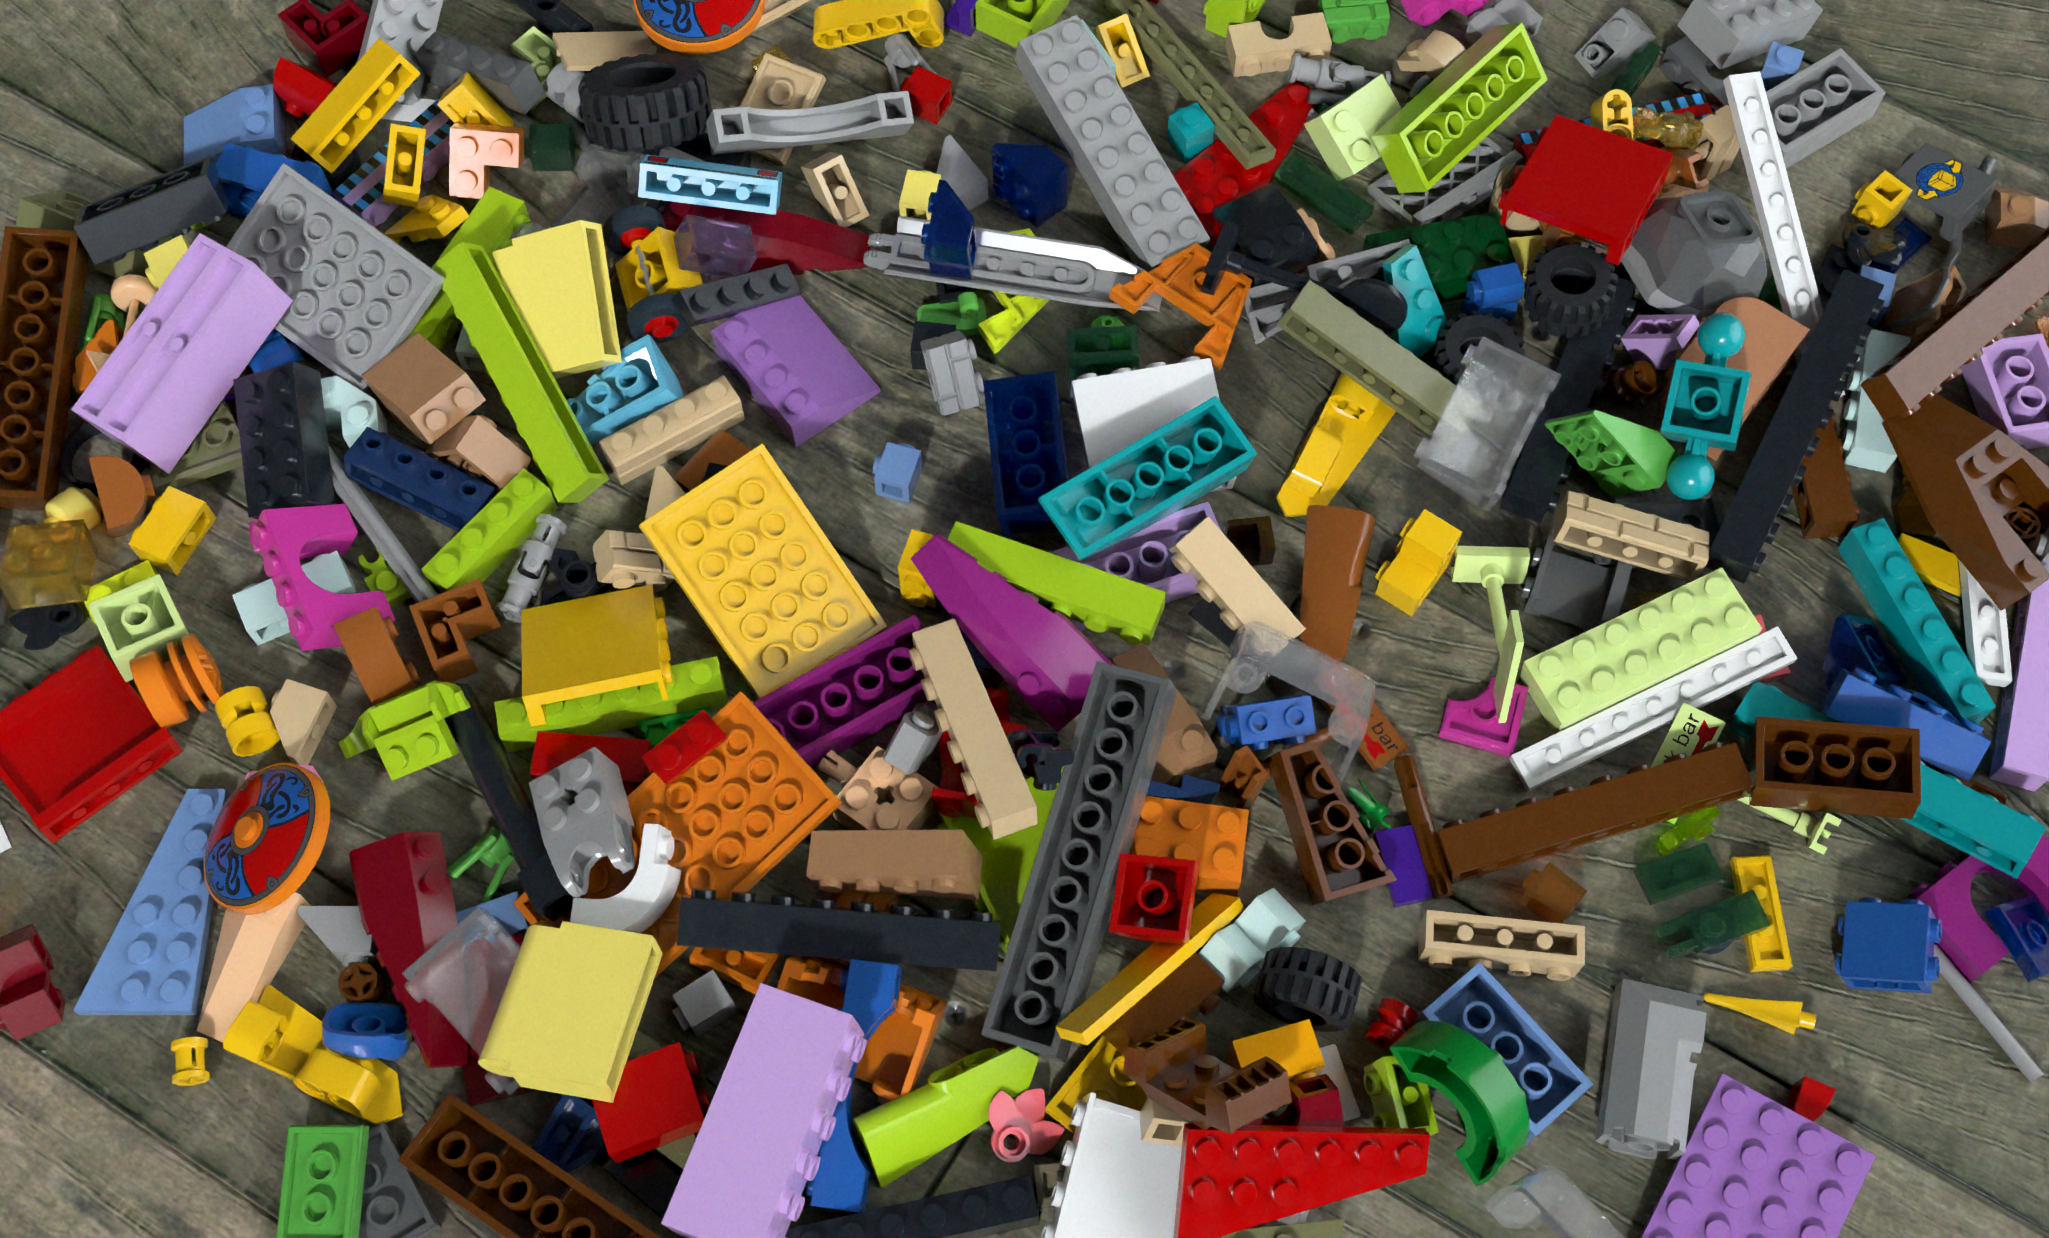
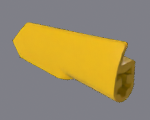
[1276,372,1396,517]
[223,985,403,1126]

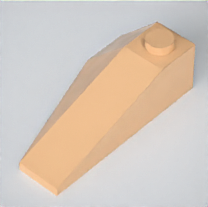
[197,892,311,1043]

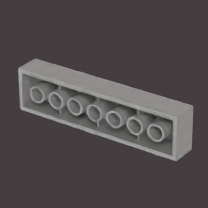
[1015,15,1210,272]

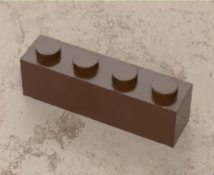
[1791,405,1859,539]

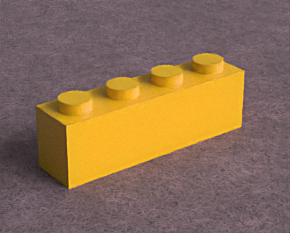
[290,38,420,174]

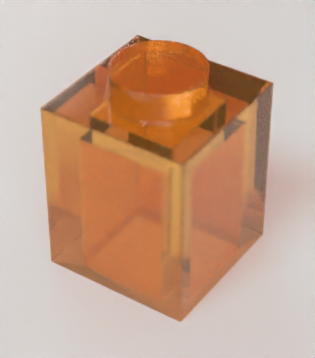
[1519,862,1587,924]

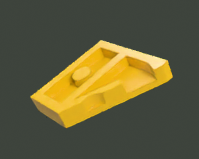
[384,194,469,244]

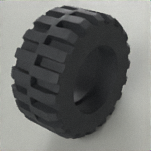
[578,53,712,152]

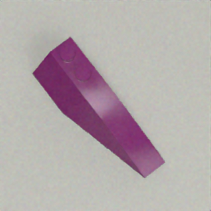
[911,533,1113,733]

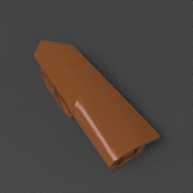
[1298,505,1376,666]

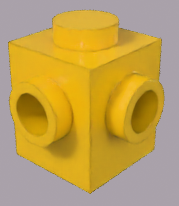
[1852,170,1913,229]

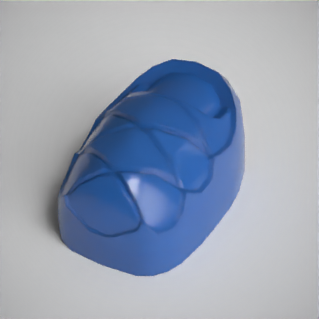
[322,1003,412,1061]

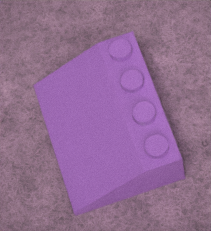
[711,295,881,448]

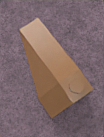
[1985,186,2049,248]
[1111,644,1218,787]

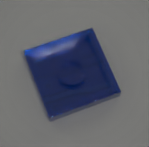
[1984,894,2049,983]

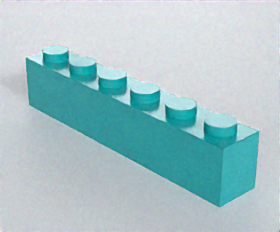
[1837,518,1996,724]

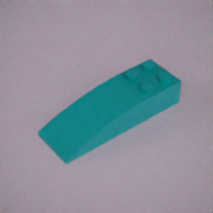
[1038,396,1257,560]

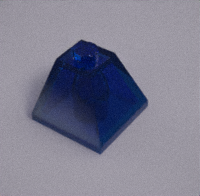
[1823,614,1908,690]

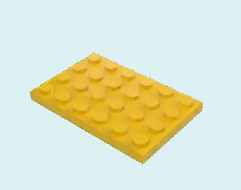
[639,443,887,699]

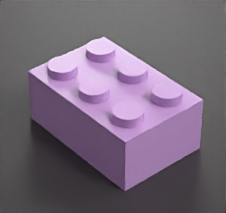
[1961,333,2049,450]

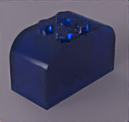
[983,371,1071,535]

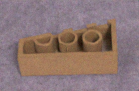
[806,829,983,900]

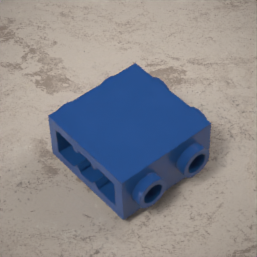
[1216,695,1316,751]
[1835,897,1942,994]

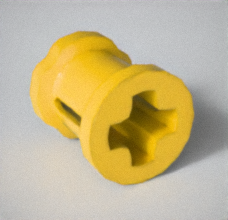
[170,1037,210,1086]

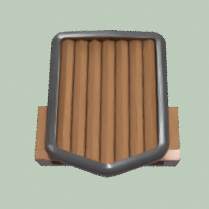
[1881,265,1967,340]

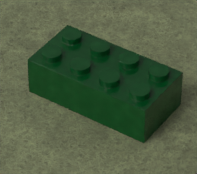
[1362,211,1516,303]

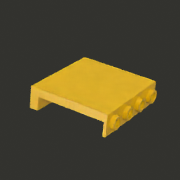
[521,584,673,727]

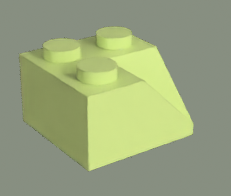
[88,574,189,682]

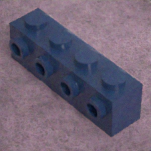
[343,427,494,532]

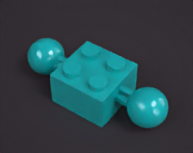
[1661,312,1751,500]

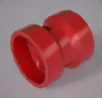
[1366,998,1418,1051]

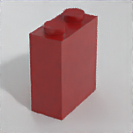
[592,1042,711,1163]

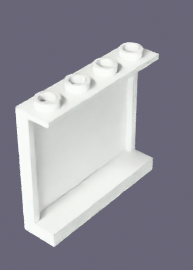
[1070,356,1237,492]
[1041,1092,1182,1238]

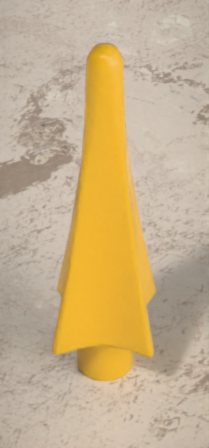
[1703,993,1816,1035]

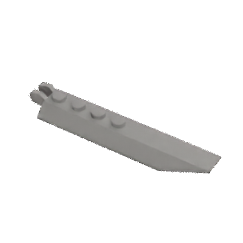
[863,215,1162,312]

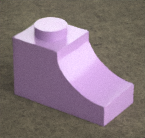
[1621,314,1700,370]

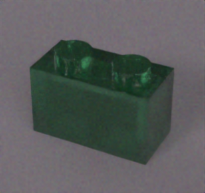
[1066,325,1139,381]

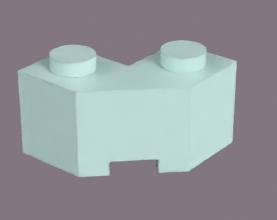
[321,376,388,448]
[1198,888,1306,992]

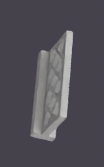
[1367,137,1524,227]

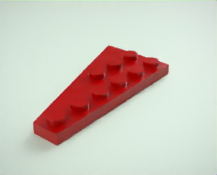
[1173,80,1319,246]
[1173,1123,1430,1238]

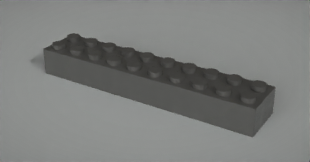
[981,661,1177,1063]

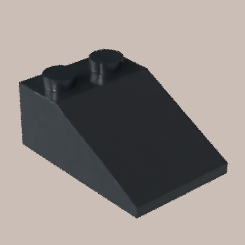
[1212,183,1318,287]

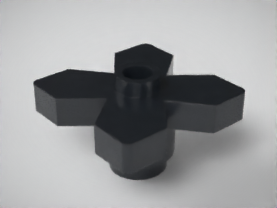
[540,548,614,606]

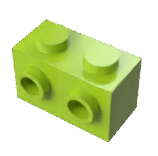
[1363,1055,1439,1136]

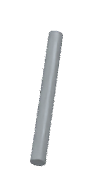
[1934,944,2044,1083]

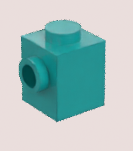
[1166,102,1215,163]

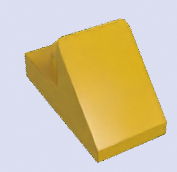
[1096,14,1150,88]

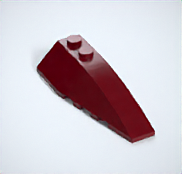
[663,201,870,281]
[349,832,468,1068]

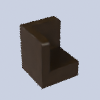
[1891,486,1937,537]
[1225,516,1276,566]

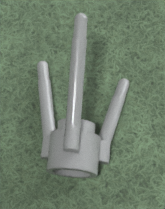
[884,33,938,92]

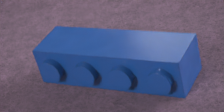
[1820,667,1992,782]

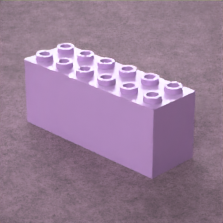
[71,233,293,474]
[661,983,867,1238]

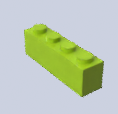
[421,468,558,594]

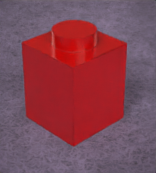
[900,66,953,125]

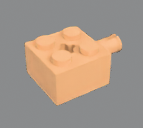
[818,745,938,830]

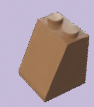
[361,332,486,444]

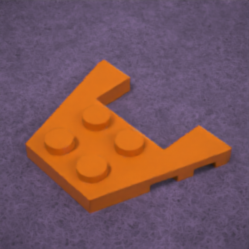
[1109,243,1252,371]

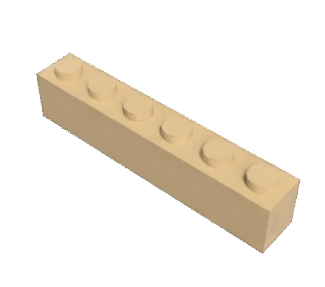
[908,618,1038,840]

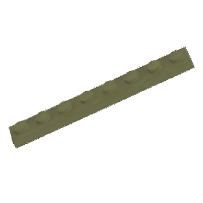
[1104,0,1276,170]

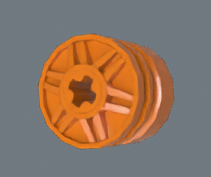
[129,632,225,729]

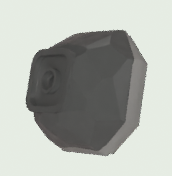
[1621,191,1768,322]

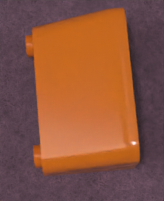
[777,955,947,1104]

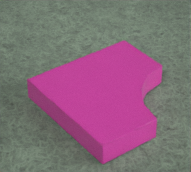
[1438,677,1529,757]

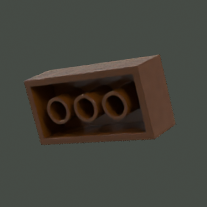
[1749,716,1921,819]

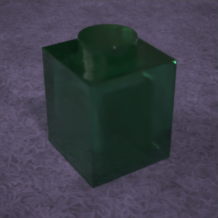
[524,124,576,172]

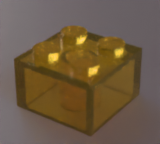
[0,519,98,610]

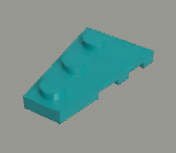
[1382,244,1447,358]

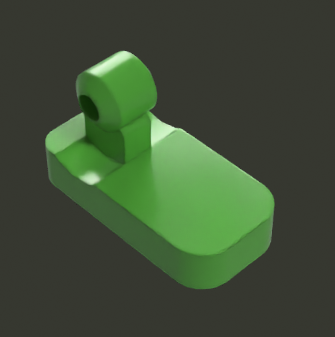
[917,292,987,336]

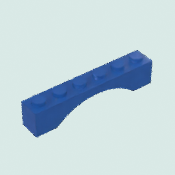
[806,959,903,1213]

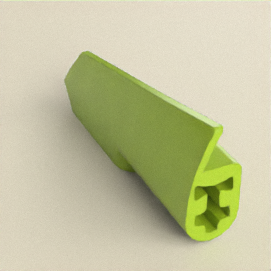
[852,1046,1039,1187]

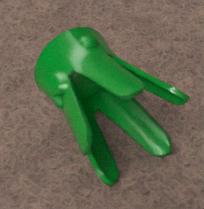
[1348,778,1391,833]

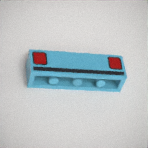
[638,154,782,215]

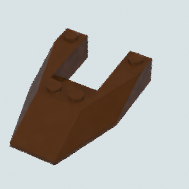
[1882,394,2049,611]

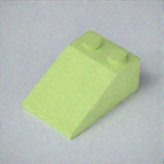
[1304,74,1402,181]

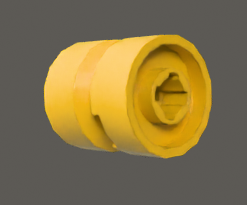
[215,686,280,757]

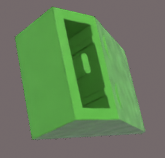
[1544,410,1680,496]

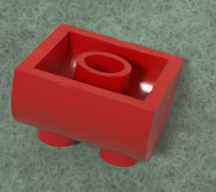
[273,57,338,118]
[1109,853,1199,944]

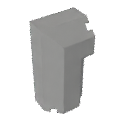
[1595,978,1707,1160]

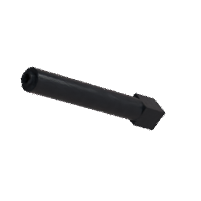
[444,683,585,922]

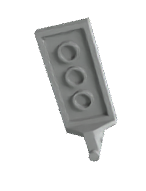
[357,0,443,116]

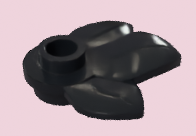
[1842,223,1907,270]
[9,583,84,650]

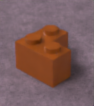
[409,578,501,683]

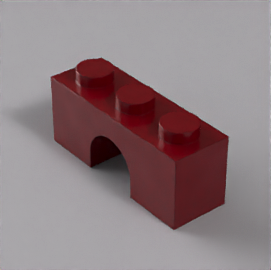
[1249,1074,1345,1127]

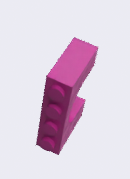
[252,504,396,651]

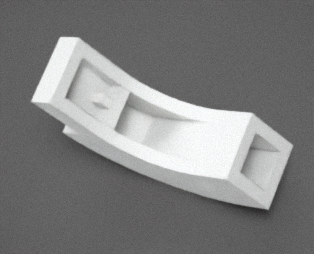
[570,823,681,933]

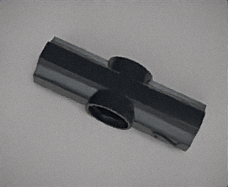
[510,0,593,33]

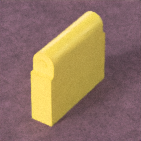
[492,220,622,379]
[478,921,663,1103]

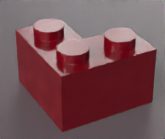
[277,0,369,78]

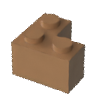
[425,415,532,495]

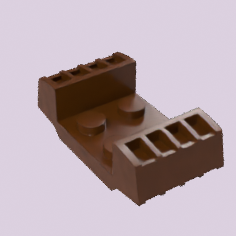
[1123,1018,1292,1134]

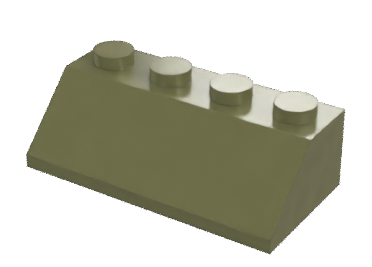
[16,190,174,280]

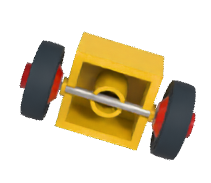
[603,206,703,344]

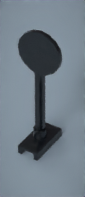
[1200,220,1408,334]

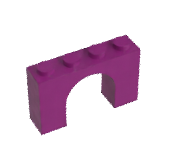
[1907,833,2049,983]

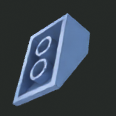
[184,84,286,166]

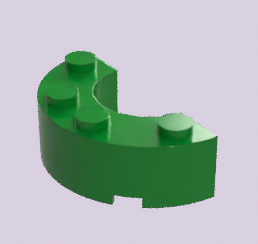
[1389,1021,1530,1186]

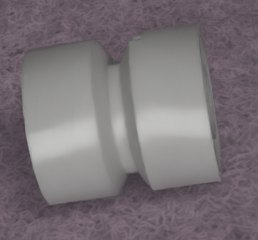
[544,62,586,122]

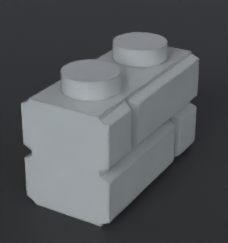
[920,331,985,416]

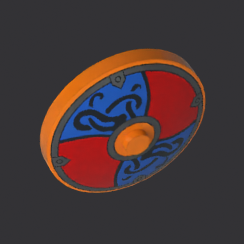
[633,0,766,54]
[204,763,330,915]

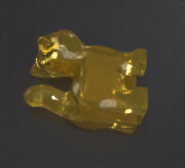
[1633,107,1704,150]

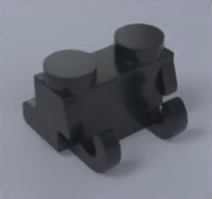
[1006,729,1075,791]

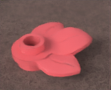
[988,1088,1064,1163]

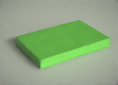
[276,1125,370,1238]

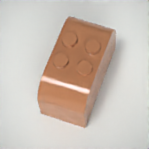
[1657,297,1810,461]

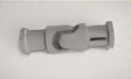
[1288,53,1391,94]
[494,514,568,623]

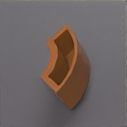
[333,606,422,706]

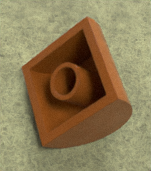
[88,455,156,538]

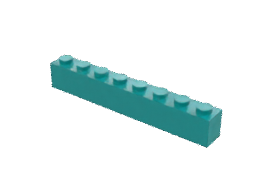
[1729,681,2047,879]

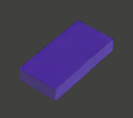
[1373,825,1433,908]

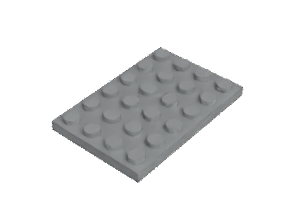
[226,163,445,395]

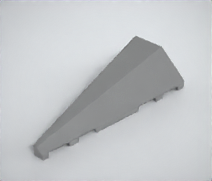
[1244,239,1410,344]

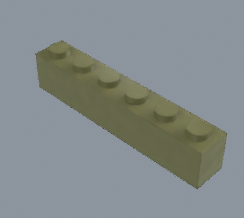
[1276,280,1481,448]

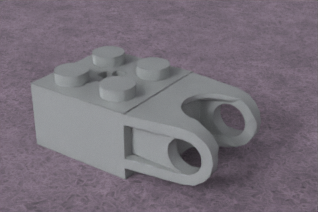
[529,747,635,898]

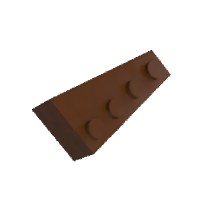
[1267,741,1397,905]

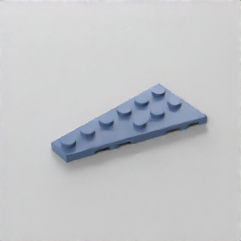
[73,789,230,1015]

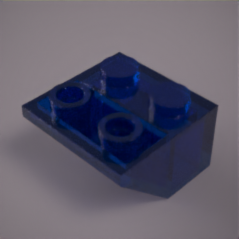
[992,143,1068,228]
[921,180,978,280]

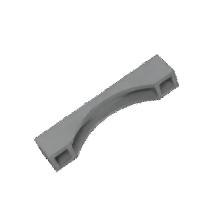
[706,91,914,155]

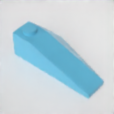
[567,334,684,445]

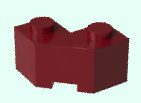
[0,923,65,1041]

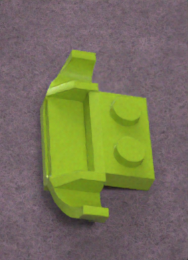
[338,680,471,781]

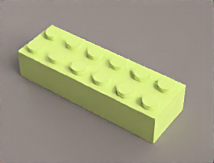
[1520,568,1762,734]

